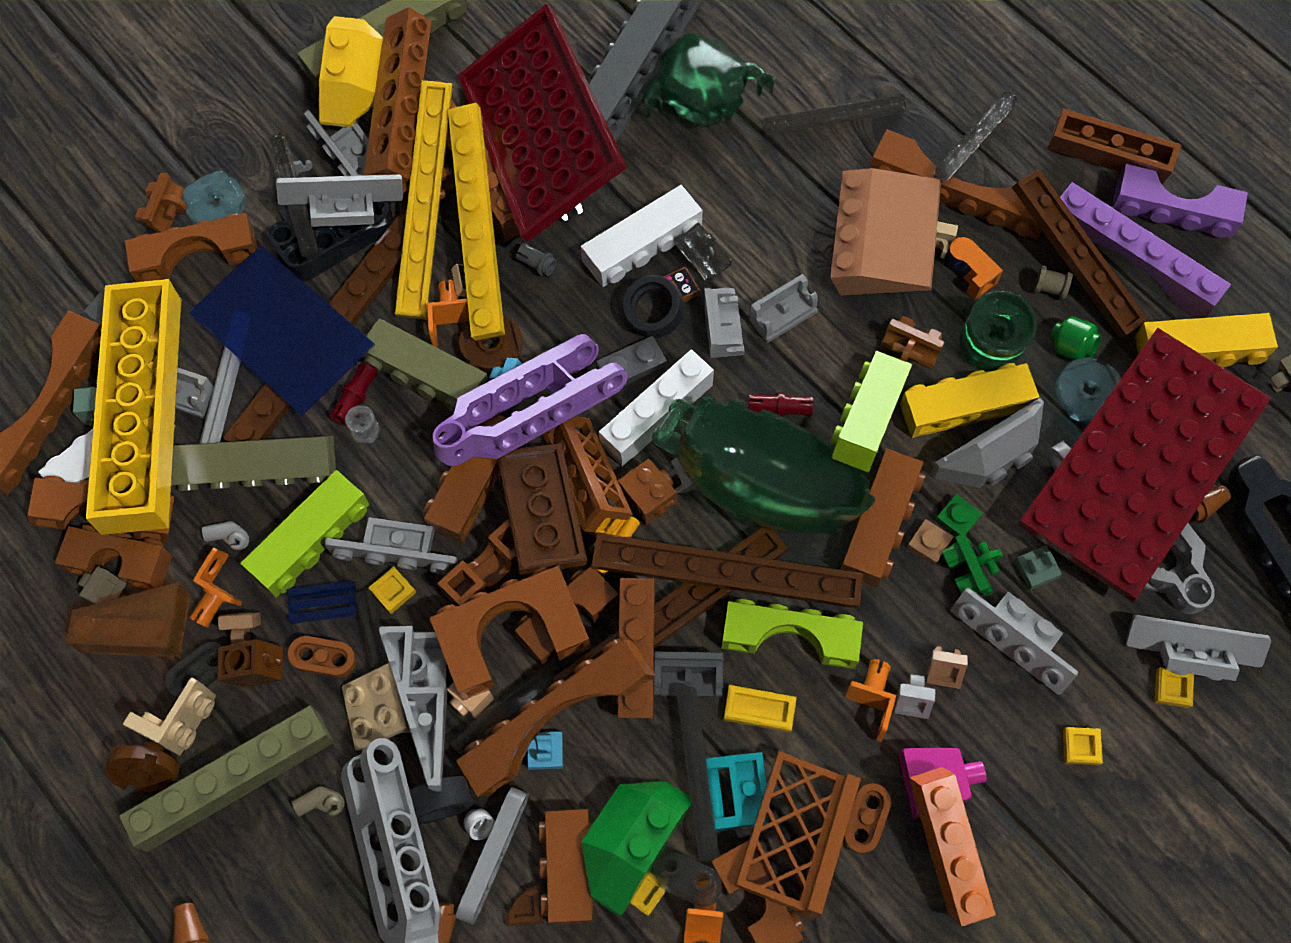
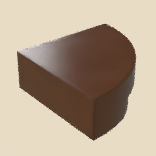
[506,886,543,927]

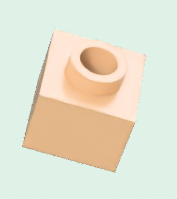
[447,682,494,719]

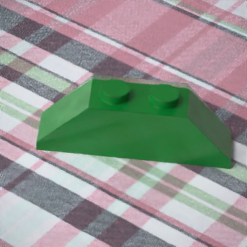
[581,781,695,918]

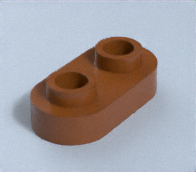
[288,636,357,678]
[843,783,891,854]

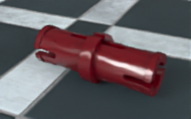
[329,363,377,426]
[748,392,813,417]

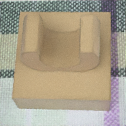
[935,221,958,259]

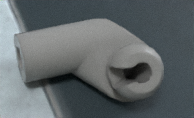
[202,521,249,550]

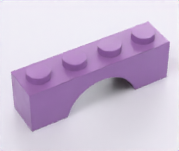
[1112,164,1248,239]

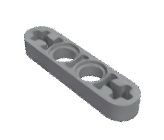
[456,787,529,925]

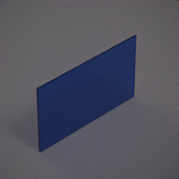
[189,246,375,416]

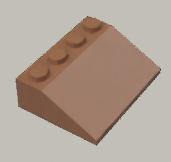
[830,168,941,296]

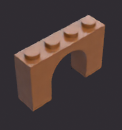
[429,566,591,701]

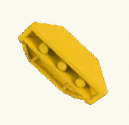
[319,16,383,127]

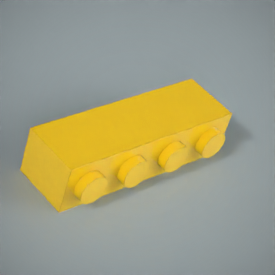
[1135,313,1278,367]
[900,363,1040,438]

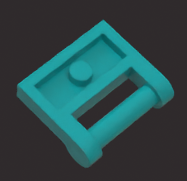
[700,752,770,832]

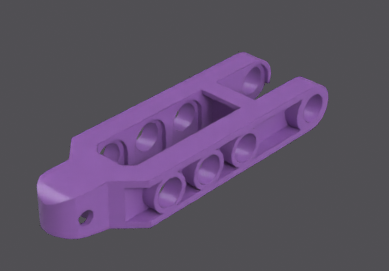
[433,334,628,466]

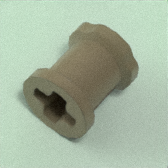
[1034,265,1073,300]

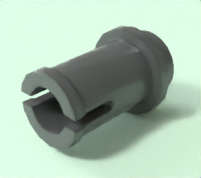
[516,243,557,276]

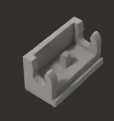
[750,274,818,343]
[704,288,745,358]
[175,367,214,418]

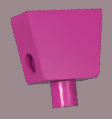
[898,748,986,821]

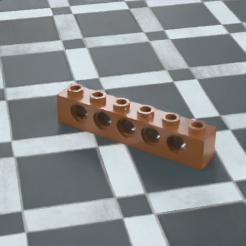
[364,7,431,183]

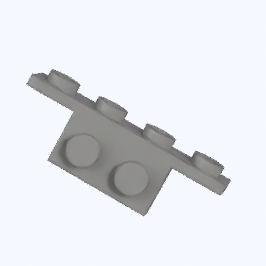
[304,110,369,176]
[276,174,403,227]
[325,517,459,575]
[950,588,1078,695]
[1125,615,1271,681]

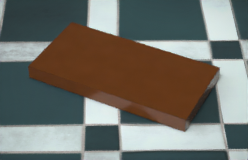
[497,443,587,575]

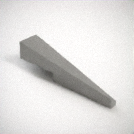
[379,626,449,791]

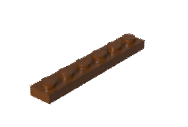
[1011,169,1148,339]

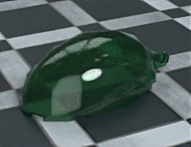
[652,396,875,534]

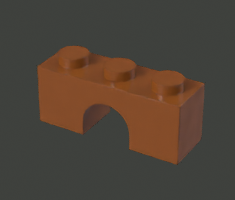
[438,519,518,607]
[55,525,173,593]
[515,566,619,668]
[711,840,805,943]

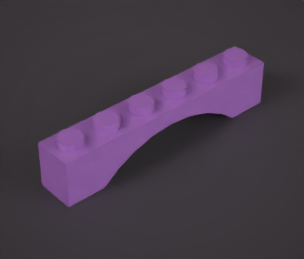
[1060,182,1231,319]

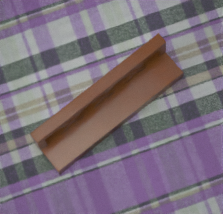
[543,416,632,533]

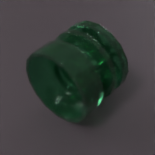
[959,291,1037,372]

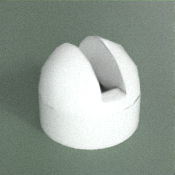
[464,809,495,840]

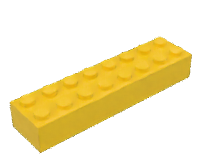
[86,279,181,535]

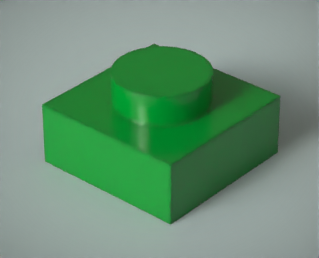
[935,494,983,537]

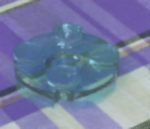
[183,171,247,224]
[1056,358,1121,421]

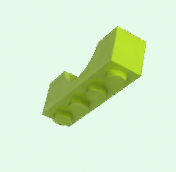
[721,599,863,669]

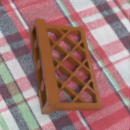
[734,751,861,921]

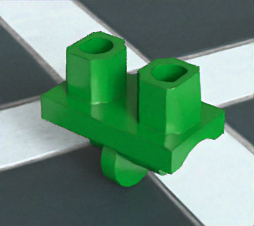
[942,533,1003,596]

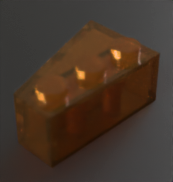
[66,582,191,658]

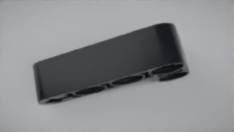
[268,201,394,282]

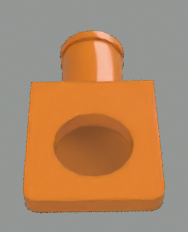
[427,280,469,348]
[189,548,243,628]
[845,659,896,742]
[684,881,723,943]

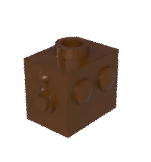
[217,639,283,688]

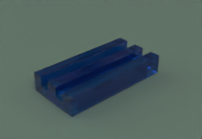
[287,581,358,624]

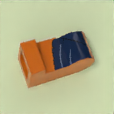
[945,237,1003,301]

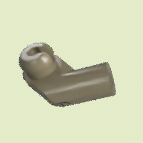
[291,786,345,817]

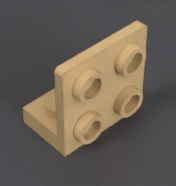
[342,663,411,750]
[123,678,216,756]

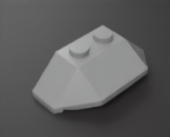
[930,398,1044,488]

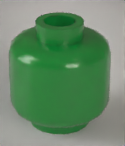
[1050,316,1101,362]

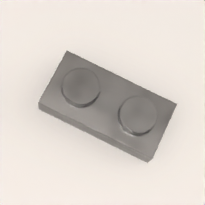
[597,336,667,385]

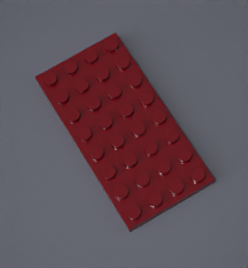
[458,3,627,242]
[1017,328,1271,602]

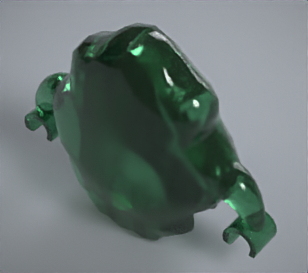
[644,33,775,126]

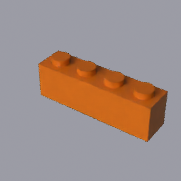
[909,767,996,927]

